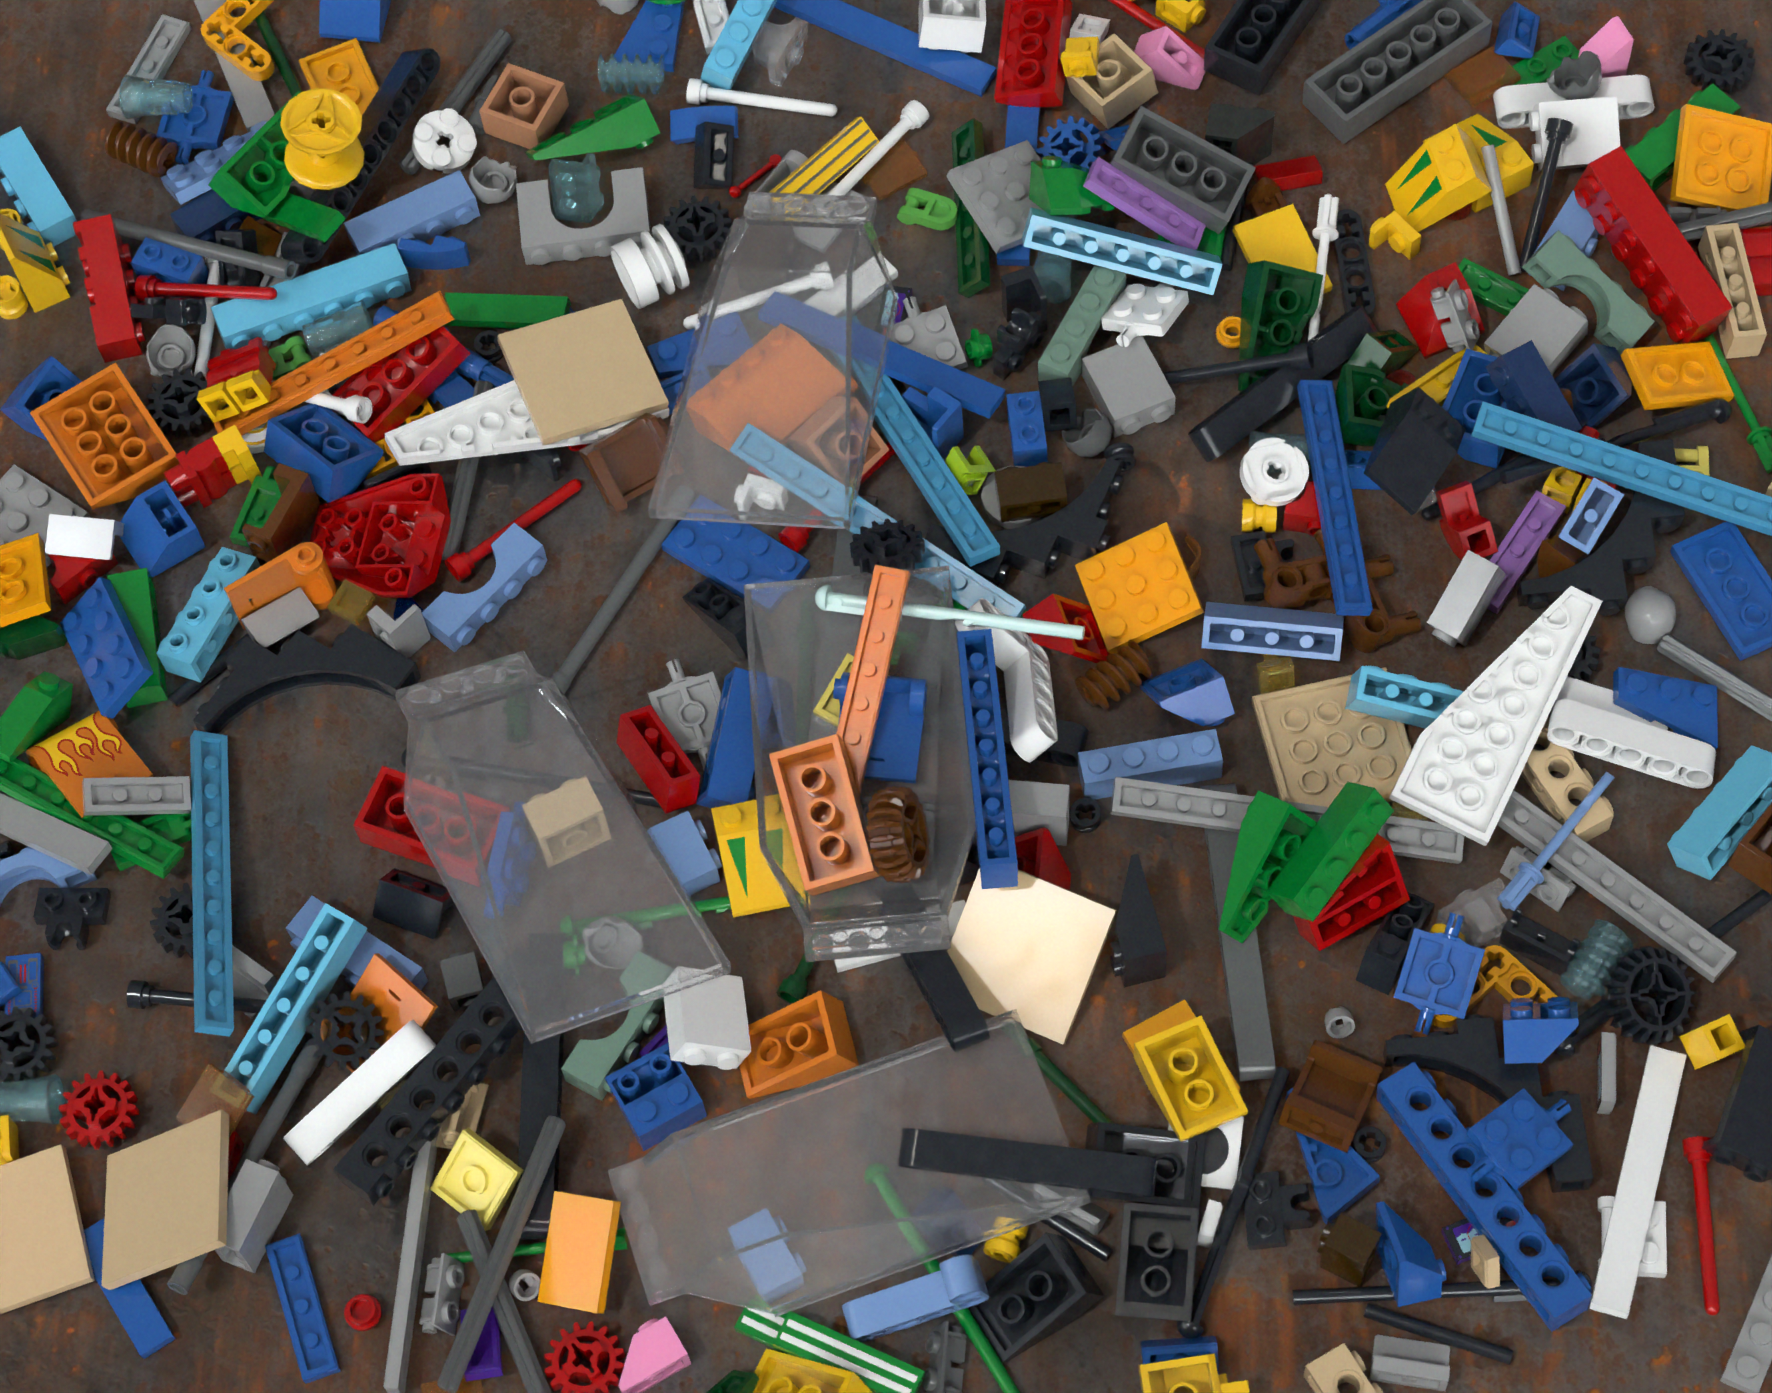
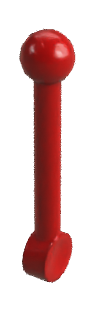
[729,154,782,198]

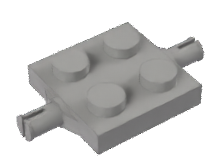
[885,296,968,389]
[648,659,721,770]

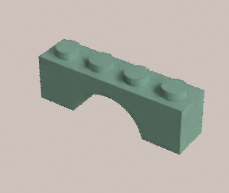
[1522,230,1655,355]
[1038,265,1126,386]
[561,951,674,1101]

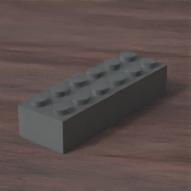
[1302,0,1493,144]

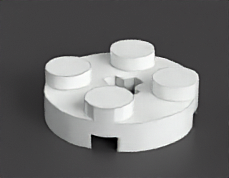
[412,108,477,174]
[1240,438,1309,506]

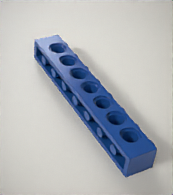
[957,629,1018,889]
[1376,1062,1592,1332]

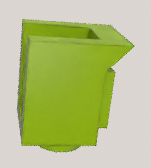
[945,446,996,495]

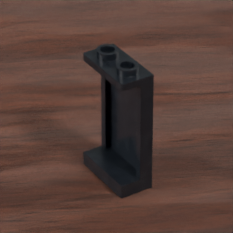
[1702,1025,1772,1183]

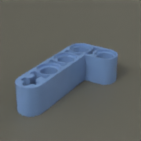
[842,1255,989,1343]

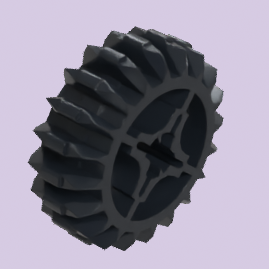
[1600,946,1698,1045]

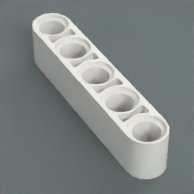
[1493,75,1654,129]
[1547,699,1716,789]
[283,1019,436,1166]

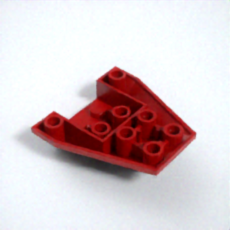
[310,473,451,598]

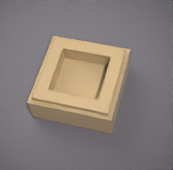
[1471,1234,1500,1289]

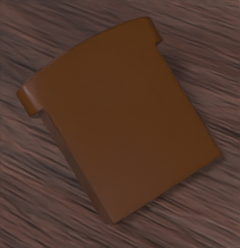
[1245,177,1288,218]
[239,216,283,256]
[1537,533,1592,578]

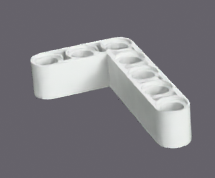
[955,598,1058,762]

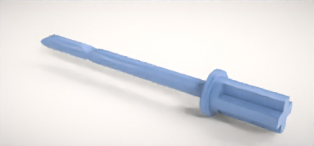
[1497,771,1615,911]

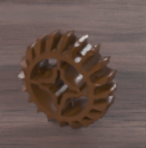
[866,786,931,883]

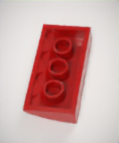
[994,0,1073,107]
[332,326,471,443]

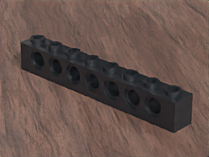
[334,947,557,1206]

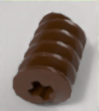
[105,121,178,178]
[1075,639,1153,710]

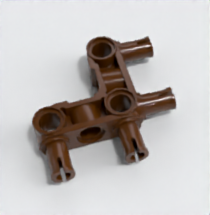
[1254,529,1421,653]

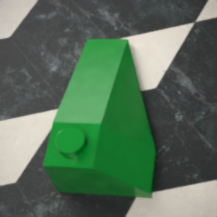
[1029,156,1114,216]
[1219,790,1317,944]

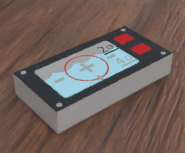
[1597,1032,1616,1114]

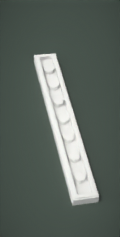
[1589,1045,1686,1319]

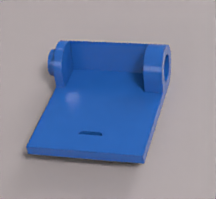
[833,672,927,783]

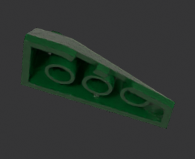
[1238,260,1323,391]
[1335,363,1443,446]

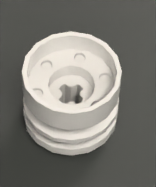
[610,224,690,309]

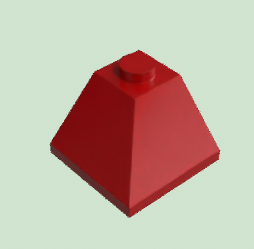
[1396,262,1485,359]
[1022,593,1110,663]
[1015,827,1071,890]

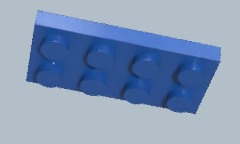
[662,495,810,616]
[1670,521,1772,661]
[60,577,154,719]

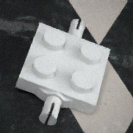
[1101,282,1189,347]

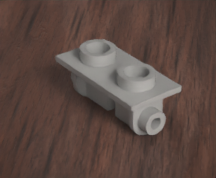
[1430,279,1480,352]
[1500,846,1577,912]
[419,1253,465,1336]

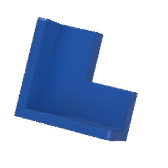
[902,386,964,460]

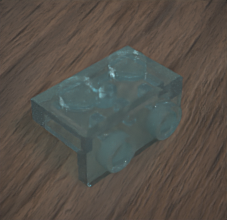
[548,153,604,223]

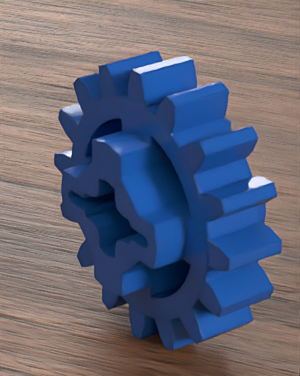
[1036,116,1106,169]

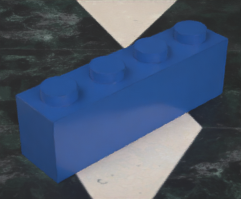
[697,667,776,808]

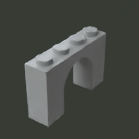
[516,167,652,265]

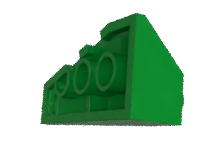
[208,91,301,218]
[526,94,660,160]

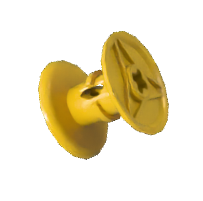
[280,88,364,190]

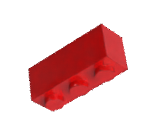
[616,705,700,814]

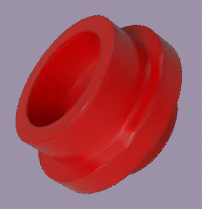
[344,1294,382,1331]

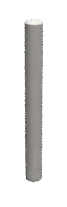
[1481,145,1521,276]

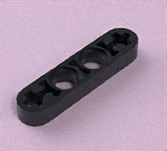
[1333,209,1375,320]

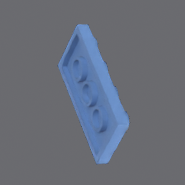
[160,121,267,205]

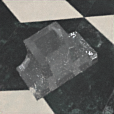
[752,17,809,87]
[1436,877,1508,947]

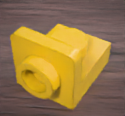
[1155,0,1206,33]
[1061,36,1100,77]
[1369,211,1421,260]

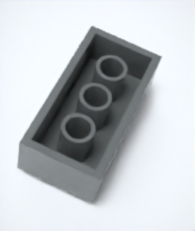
[1110,106,1256,234]

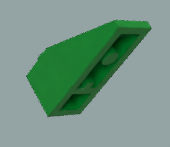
[0,671,73,763]

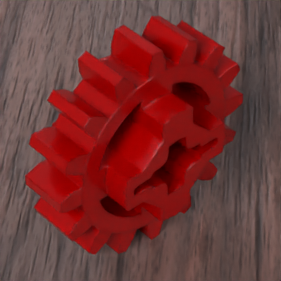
[58,1070,140,1150]
[544,1321,626,1393]

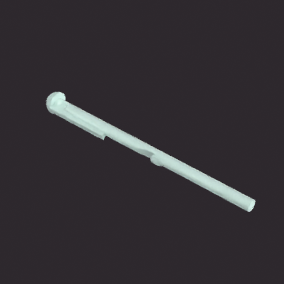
[815,585,1085,640]

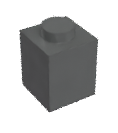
[440,951,485,1012]

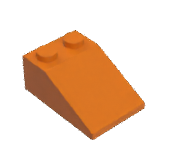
[739,990,859,1099]

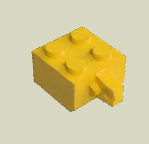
[1138,1354,1250,1393]

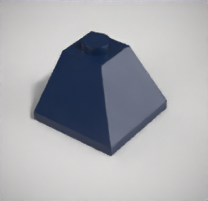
[1554,343,1632,433]

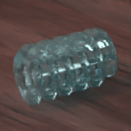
[598,53,665,95]
[1560,919,1634,999]

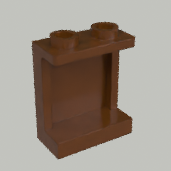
[578,413,685,513]
[242,463,321,566]
[1278,1040,1382,1153]

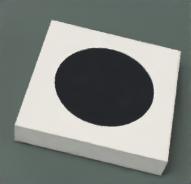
[1168,1116,1244,1190]

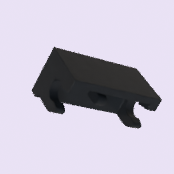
[1499,907,1581,977]

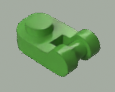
[897,188,957,230]
[269,336,312,381]

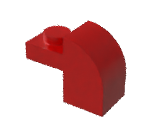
[1435,481,1498,560]

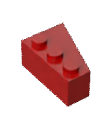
[1293,833,1410,951]

